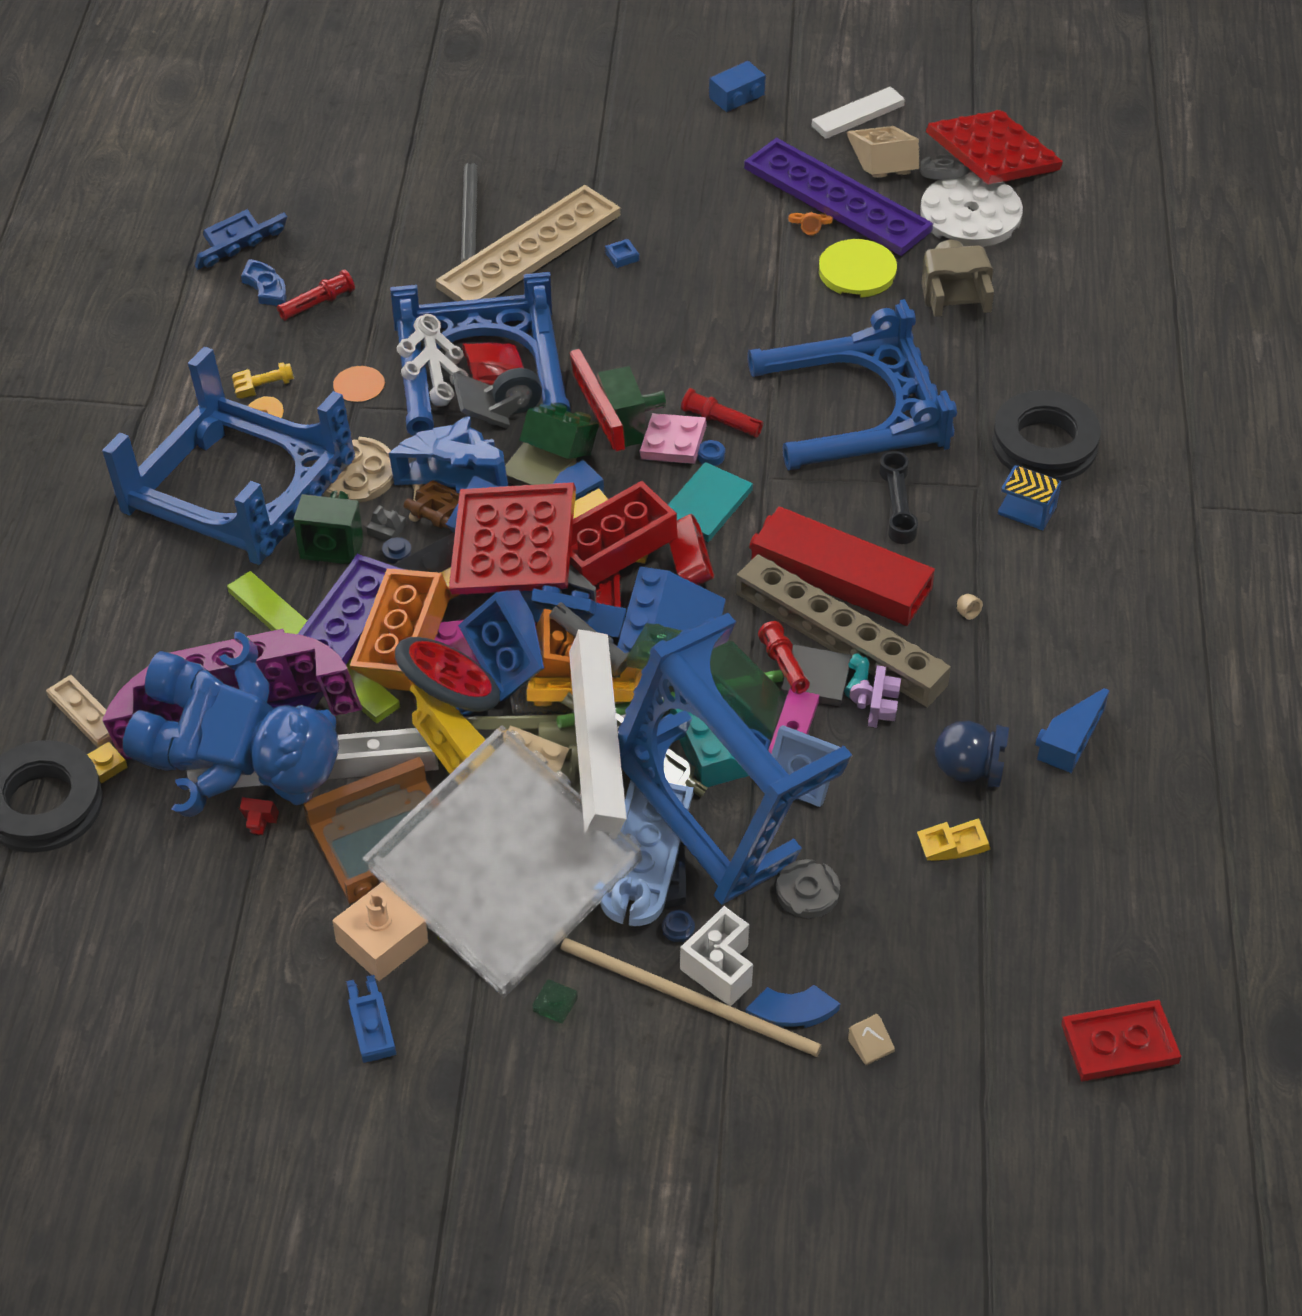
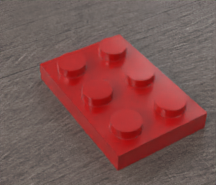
[1061,1000,1181,1081]

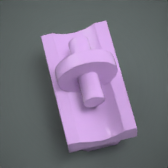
[850,666,901,728]

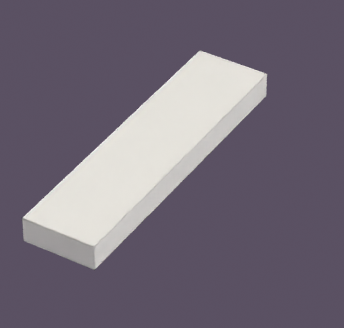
[812,87,905,139]

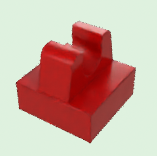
[240,797,279,835]

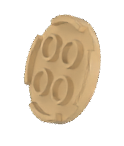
[312,437,394,503]

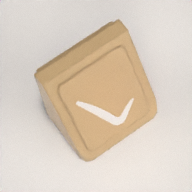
[848,1014,895,1065]

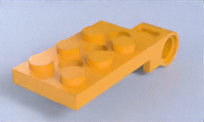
[527,660,648,706]

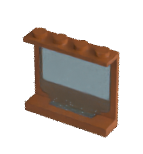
[303,756,438,904]

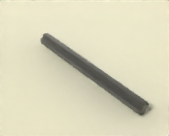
[461,163,478,263]

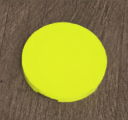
[819,239,897,297]

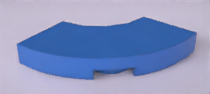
[241,259,286,306]
[746,985,840,1029]

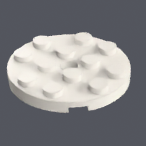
[920,172,1023,247]

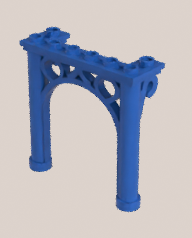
[390,272,571,436]
[747,299,957,471]

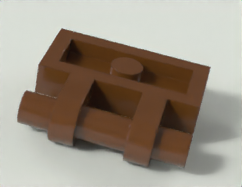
[403,480,460,530]

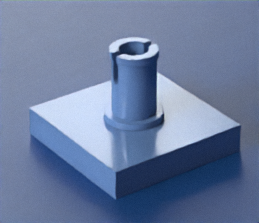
[771,725,840,807]

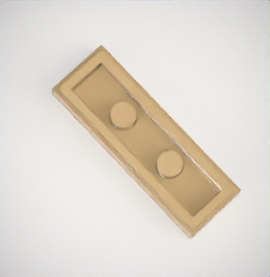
[46,675,112,748]

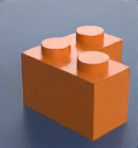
[534,609,575,677]

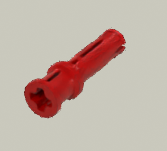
[277,269,355,321]
[681,388,764,438]
[758,621,810,694]

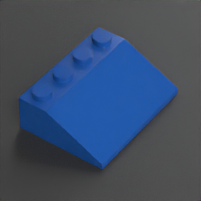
[617,566,726,686]

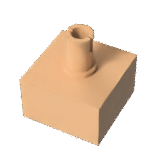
[332,882,428,981]

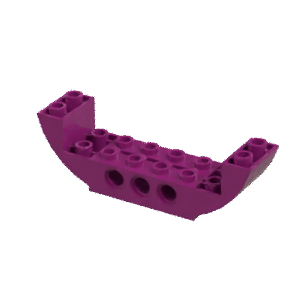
[102,629,363,760]

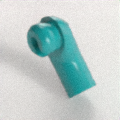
[844,653,870,699]

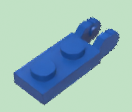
[346,975,396,1063]

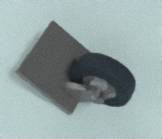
[452,368,542,429]

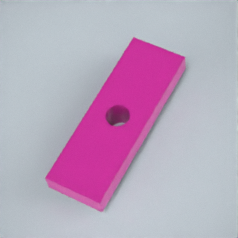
[768,688,819,754]

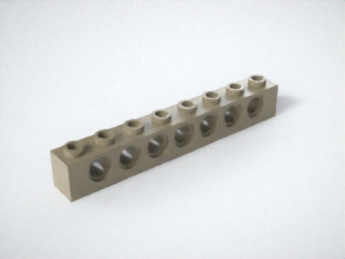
[736,554,951,708]

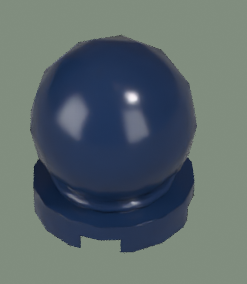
[934,721,1009,787]

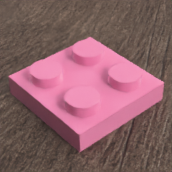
[640,413,707,464]

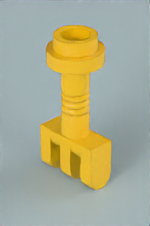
[232,362,294,399]

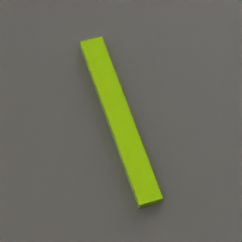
[227,571,400,724]

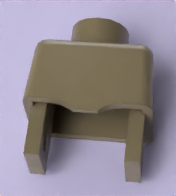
[921,239,994,317]

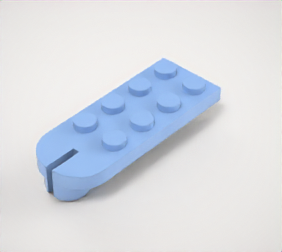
[600,780,694,926]

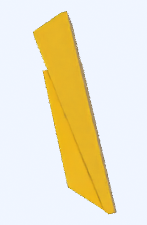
[410,684,494,784]

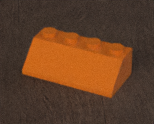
[350,568,451,691]

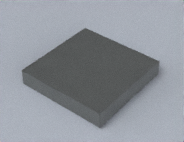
[781,645,852,707]

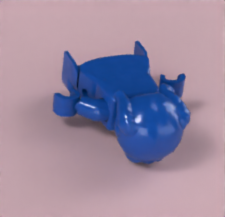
[123,632,339,817]

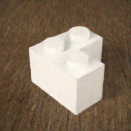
[680,906,753,1006]

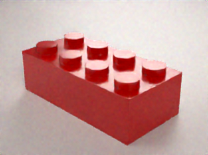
[570,481,678,586]

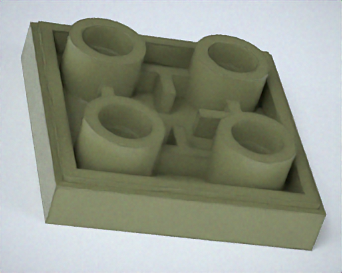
[505,442,577,486]

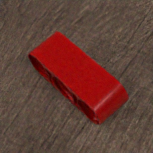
[669,513,714,586]

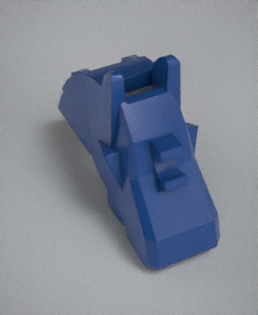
[389,416,508,493]

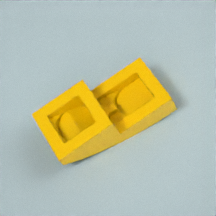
[917,818,990,861]

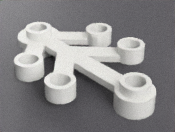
[397,314,468,407]

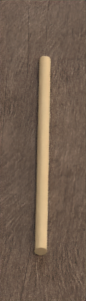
[561,938,822,1057]

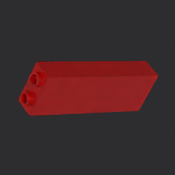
[749,506,935,626]

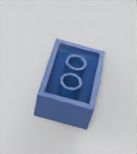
[458,590,544,701]

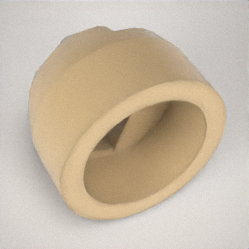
[957,594,983,620]

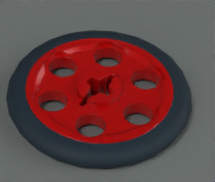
[395,637,500,712]

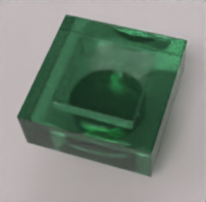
[532,979,578,1024]

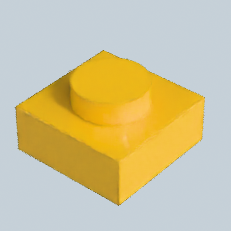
[87,742,128,783]

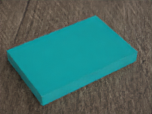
[668,462,753,542]

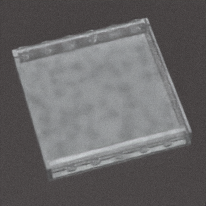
[362,725,642,998]

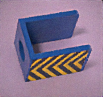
[998,466,1061,530]

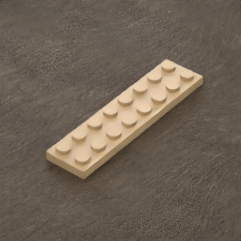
[436,185,620,301]

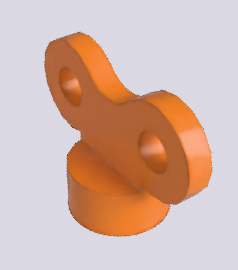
[788,212,833,235]

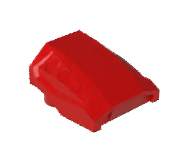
[462,343,525,386]

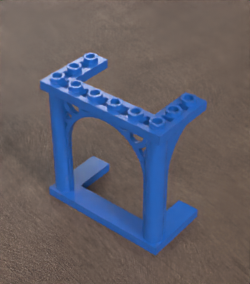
[102,346,355,565]
[618,613,852,905]

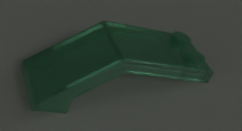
[627,623,787,738]

